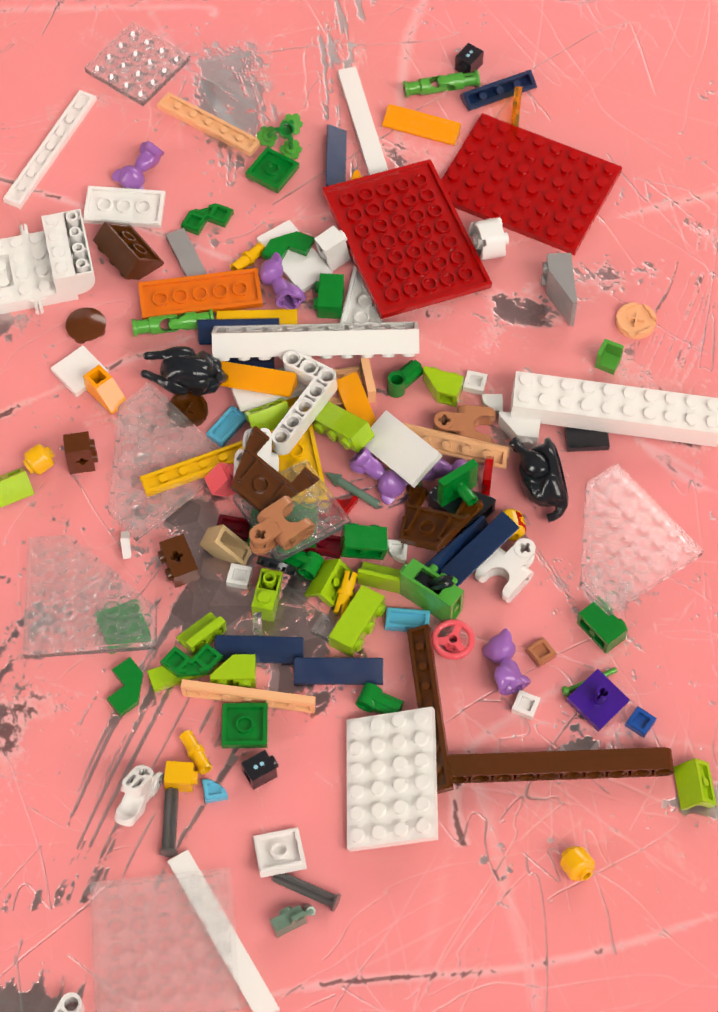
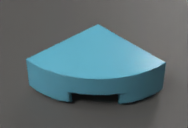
[202,779,228,803]

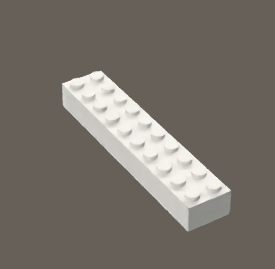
[212,321,419,361]
[510,371,718,447]

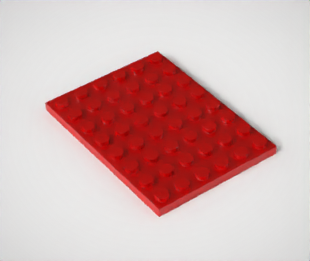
[441,113,622,256]
[322,159,493,319]

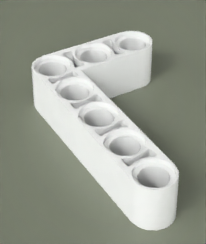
[271,350,338,455]

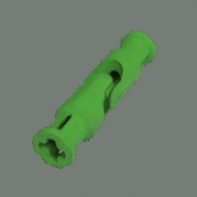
[403,70,480,98]
[132,309,214,337]

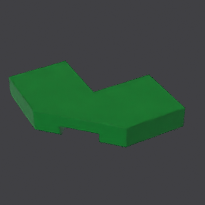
[181,203,234,236]
[262,231,315,260]
[160,643,224,678]
[107,657,144,717]

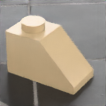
[199,524,252,566]

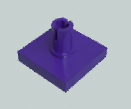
[566,669,630,732]

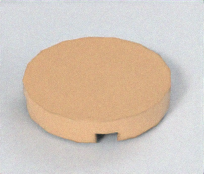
[616,302,656,339]

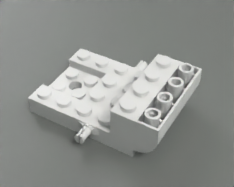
[0,209,95,315]

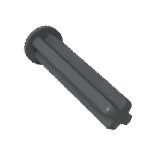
[159,787,179,857]
[272,873,341,912]

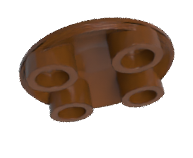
[66,308,106,344]

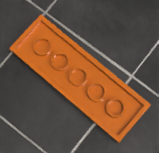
[138,268,263,320]

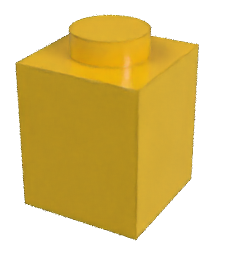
[164,761,199,793]

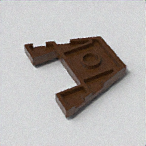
[230,426,319,512]
[399,485,484,552]

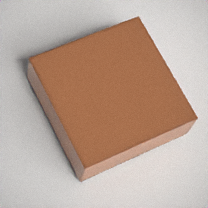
[525,637,557,668]

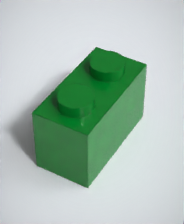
[314,273,344,319]
[341,523,388,560]
[577,599,628,654]

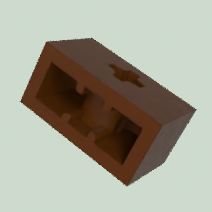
[63,431,98,474]
[157,534,200,588]

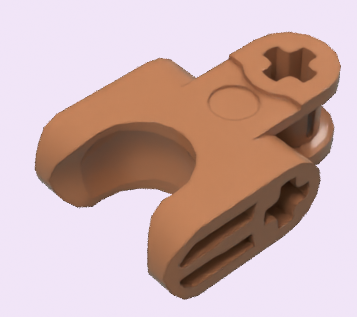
[433,405,497,443]
[249,496,316,555]

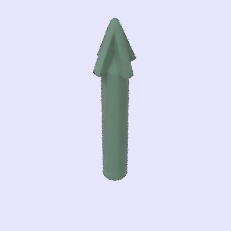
[325,472,380,508]

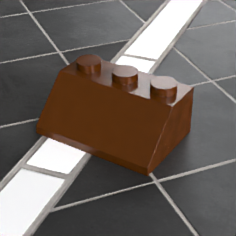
[93,222,164,280]

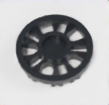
[256,556,297,576]

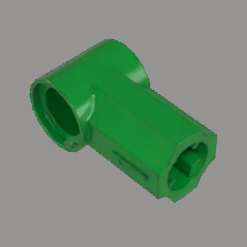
[387,360,423,398]
[277,548,324,580]
[355,682,404,714]

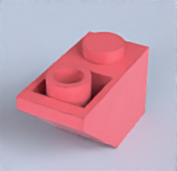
[204,462,236,497]

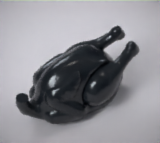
[141,346,228,396]
[509,437,569,522]

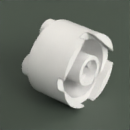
[469,217,509,261]

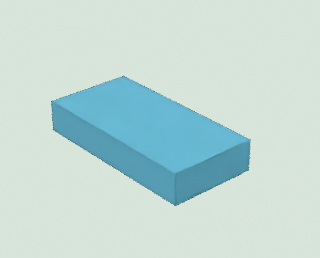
[206,406,247,447]
[385,607,430,632]

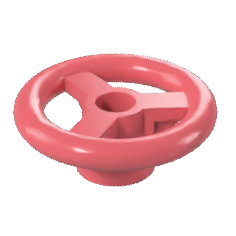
[431,619,475,660]

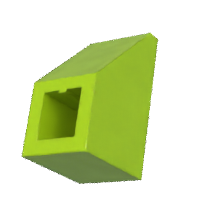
[423,366,464,407]
[251,568,283,622]
[210,654,256,688]

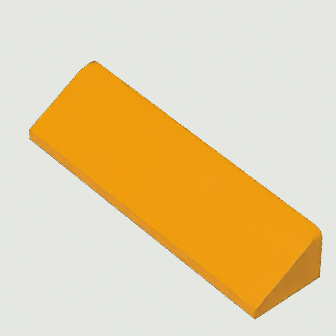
[382,104,461,146]
[219,361,298,398]
[337,372,376,427]

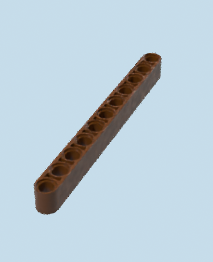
[449,747,674,784]

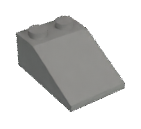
[541,253,577,326]

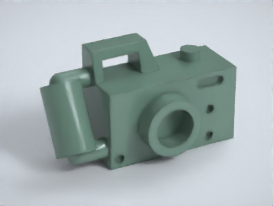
[270,904,316,938]

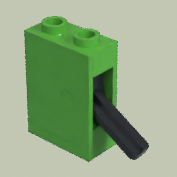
[399,558,464,621]

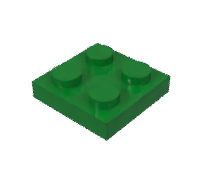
[245,147,299,194]
[221,703,268,749]

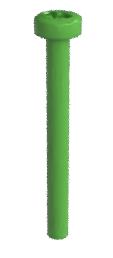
[562,667,617,697]

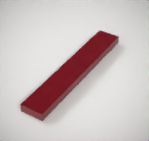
[216,514,341,559]

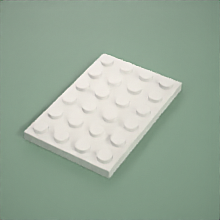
[346,706,438,852]

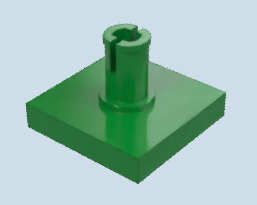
[437,459,479,507]

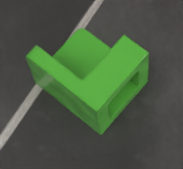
[595,339,624,375]

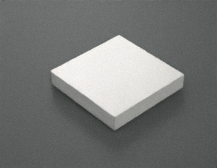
[51,345,109,397]
[253,827,307,878]

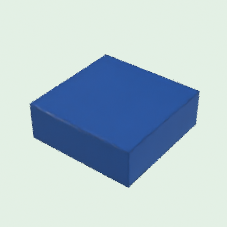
[625,706,657,738]

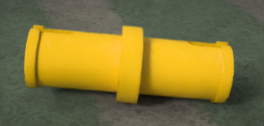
[230,242,265,271]
[333,571,358,616]
[179,730,213,775]

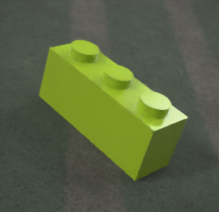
[313,401,375,453]
[329,585,386,657]

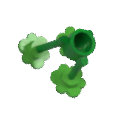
[256,113,303,160]

